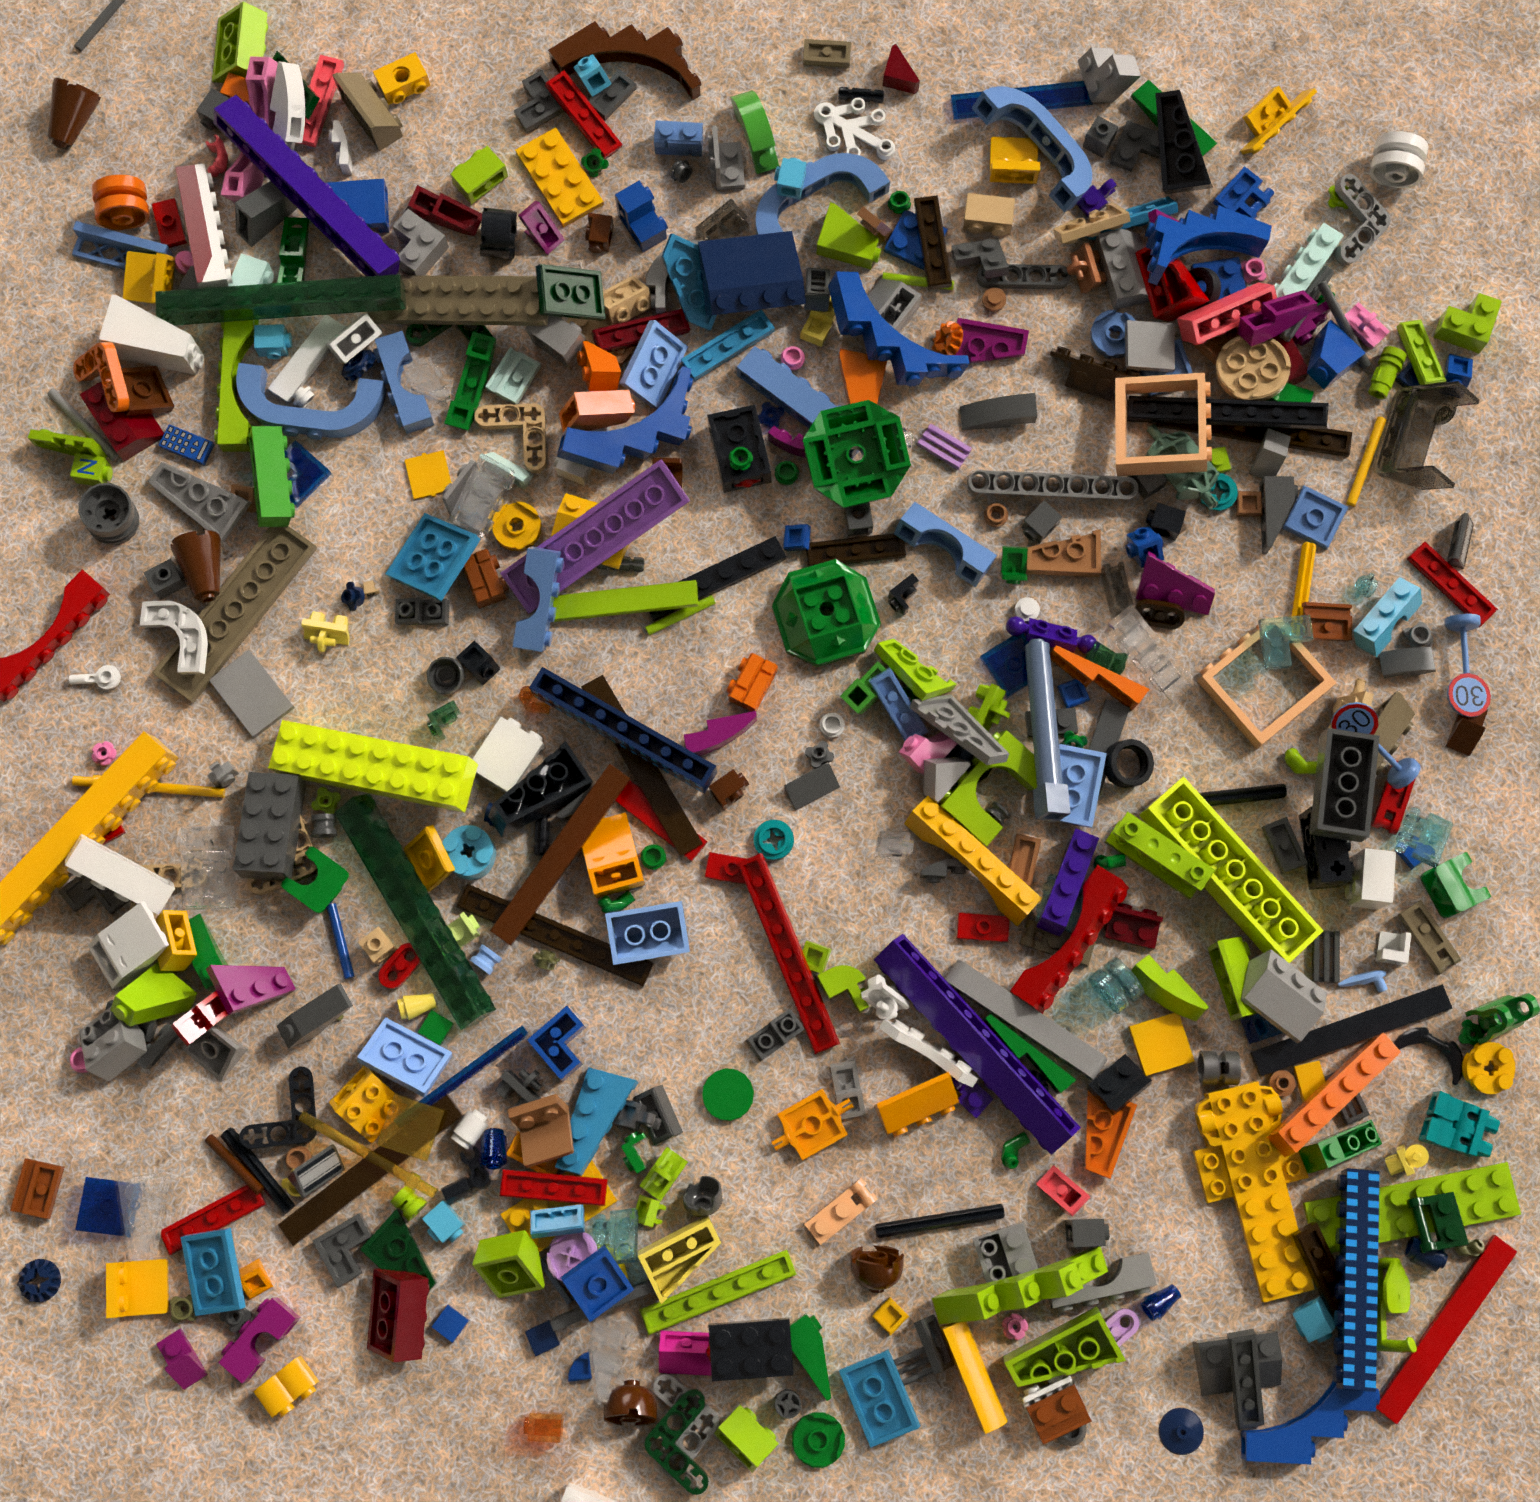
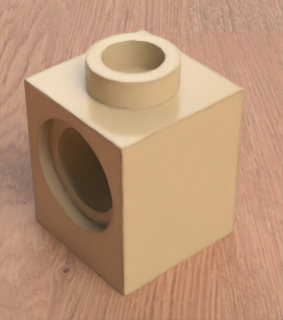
[358,926,398,966]

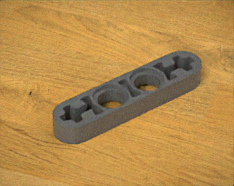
[977,264,1071,289]

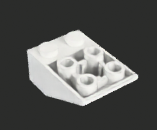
[88,901,169,989]

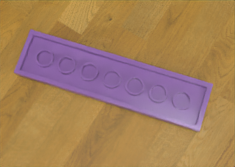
[500,459,690,614]

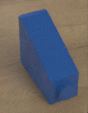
[1307,320,1366,389]

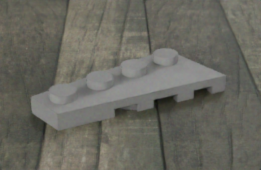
[148,462,252,541]
[910,695,1009,765]

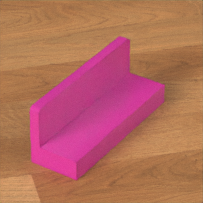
[659,1331,712,1376]

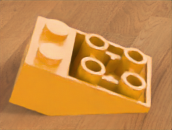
[582,812,645,899]

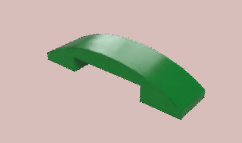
[444,332,496,431]

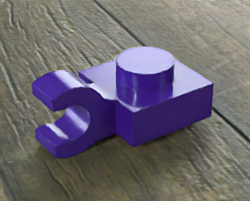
[1076,178,1117,218]
[951,1077,993,1118]

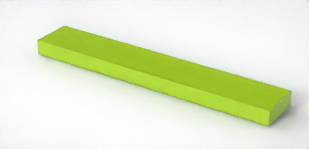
[553,580,699,622]
[639,1249,797,1335]

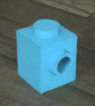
[573,54,612,97]
[774,158,807,199]
[254,324,292,360]
[422,1201,466,1243]
[1293,1296,1336,1343]

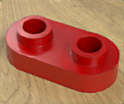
[379,943,423,989]

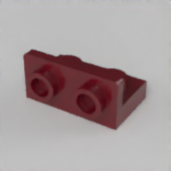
[1104,903,1163,950]

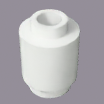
[451,1109,489,1150]

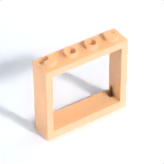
[1115,373,1212,476]
[1197,615,1337,749]

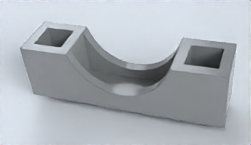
[1048,1253,1157,1312]

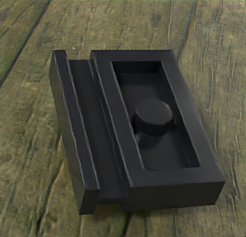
[1087,1054,1152,1115]

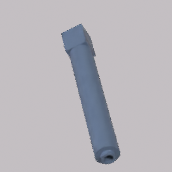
[1024,639,1071,822]

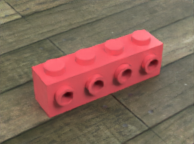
[1177,282,1277,345]

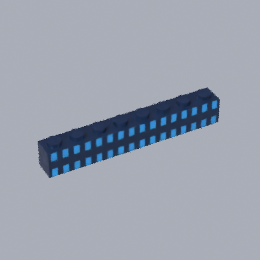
[529,667,717,794]
[1333,1168,1380,1392]

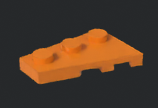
[1085,1091,1137,1179]

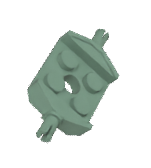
[1146,424,1220,509]

